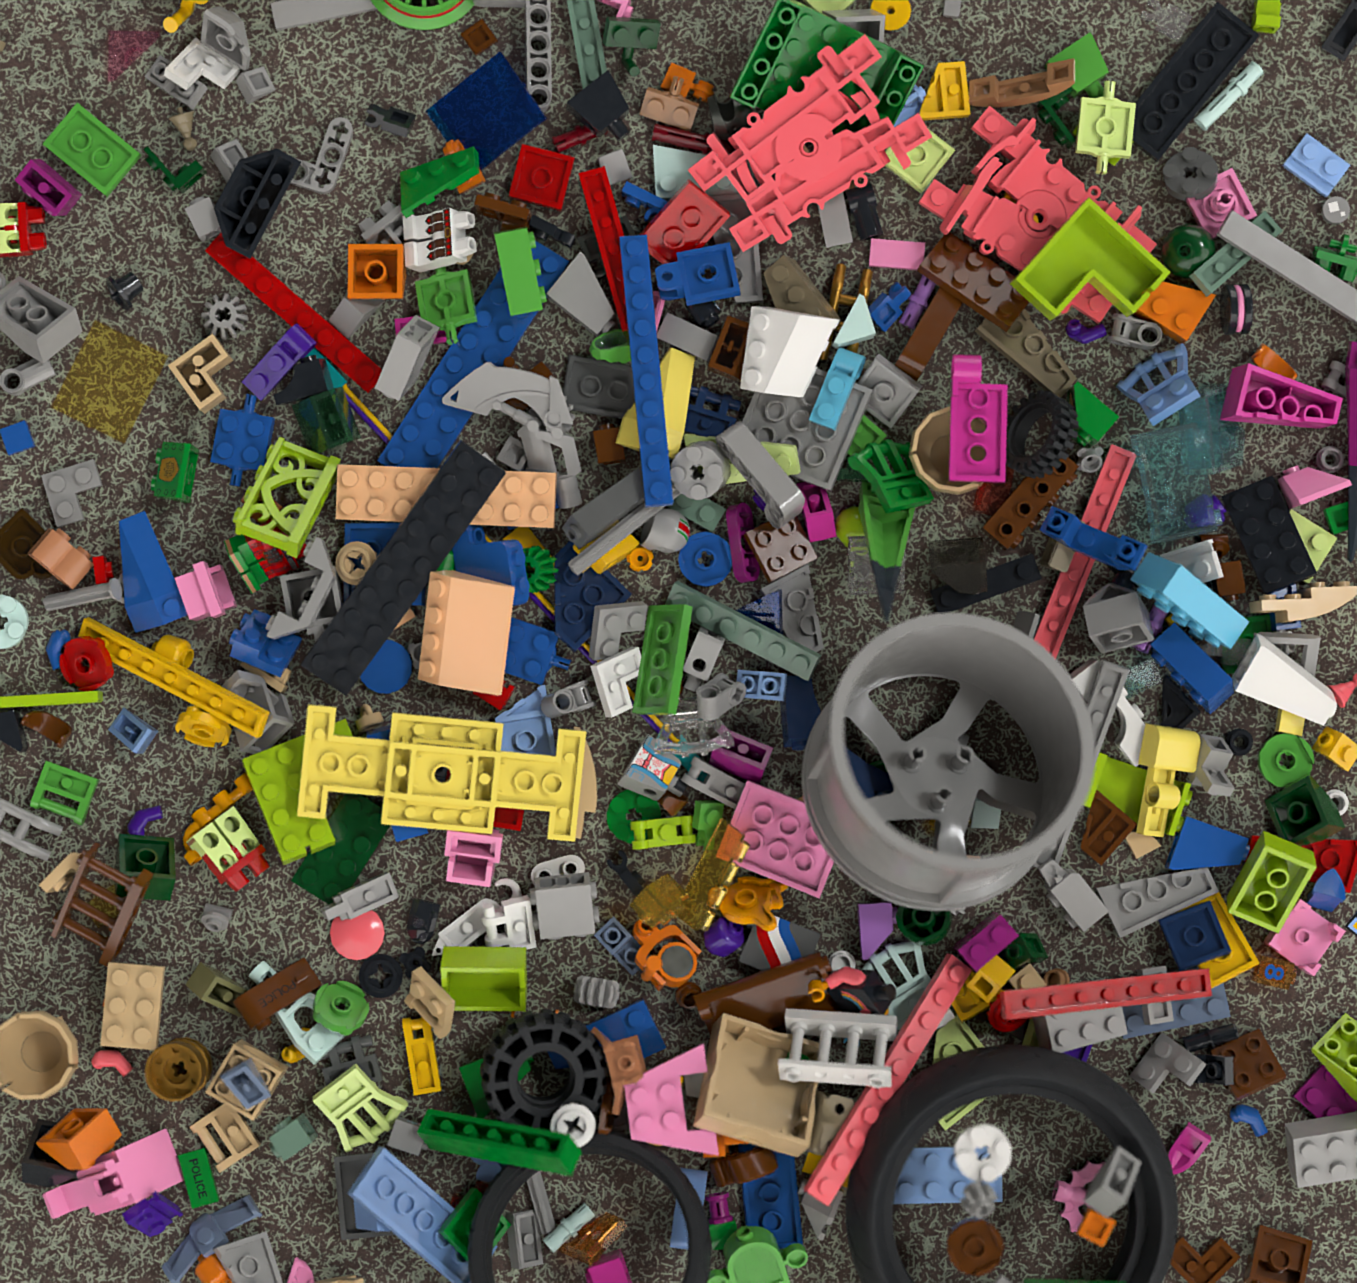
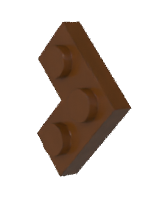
[1170,1235,1241,1283]

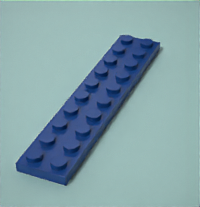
[377,240,569,468]

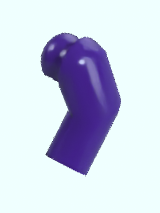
[1066,319,1107,344]
[127,805,163,836]

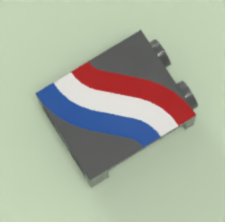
[736,916,821,971]

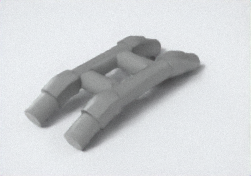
[0,797,63,861]

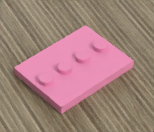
[717,780,834,898]

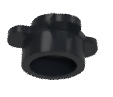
[399,947,431,979]

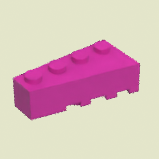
[1220,363,1343,429]

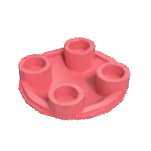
[330,910,385,960]

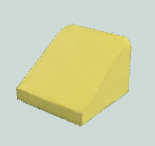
[1275,708,1305,736]

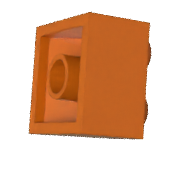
[348,244,406,299]
[36,1108,122,1171]

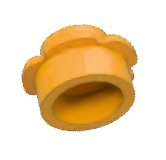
[627,545,653,572]

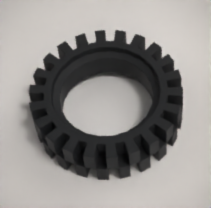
[1006,390,1079,479]

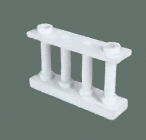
[778,1008,898,1088]

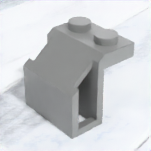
[222,670,295,754]

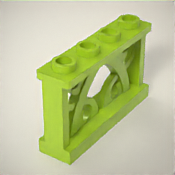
[233,437,341,558]

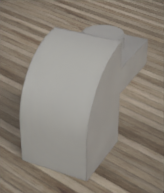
[1188,734,1235,797]

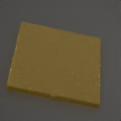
[51,320,168,444]

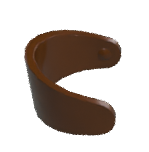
[21,711,72,749]
[658,790,689,817]

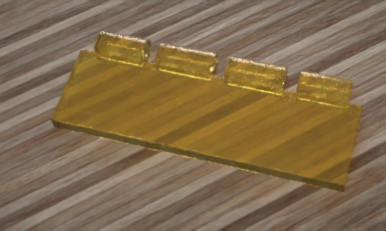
[674,818,750,932]

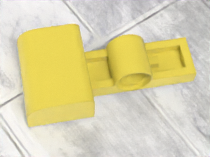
[1136,723,1201,837]

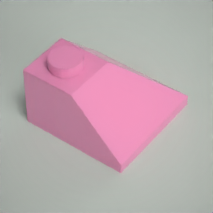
[1277,465,1352,509]

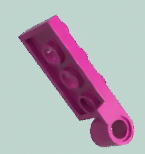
[948,355,1008,483]

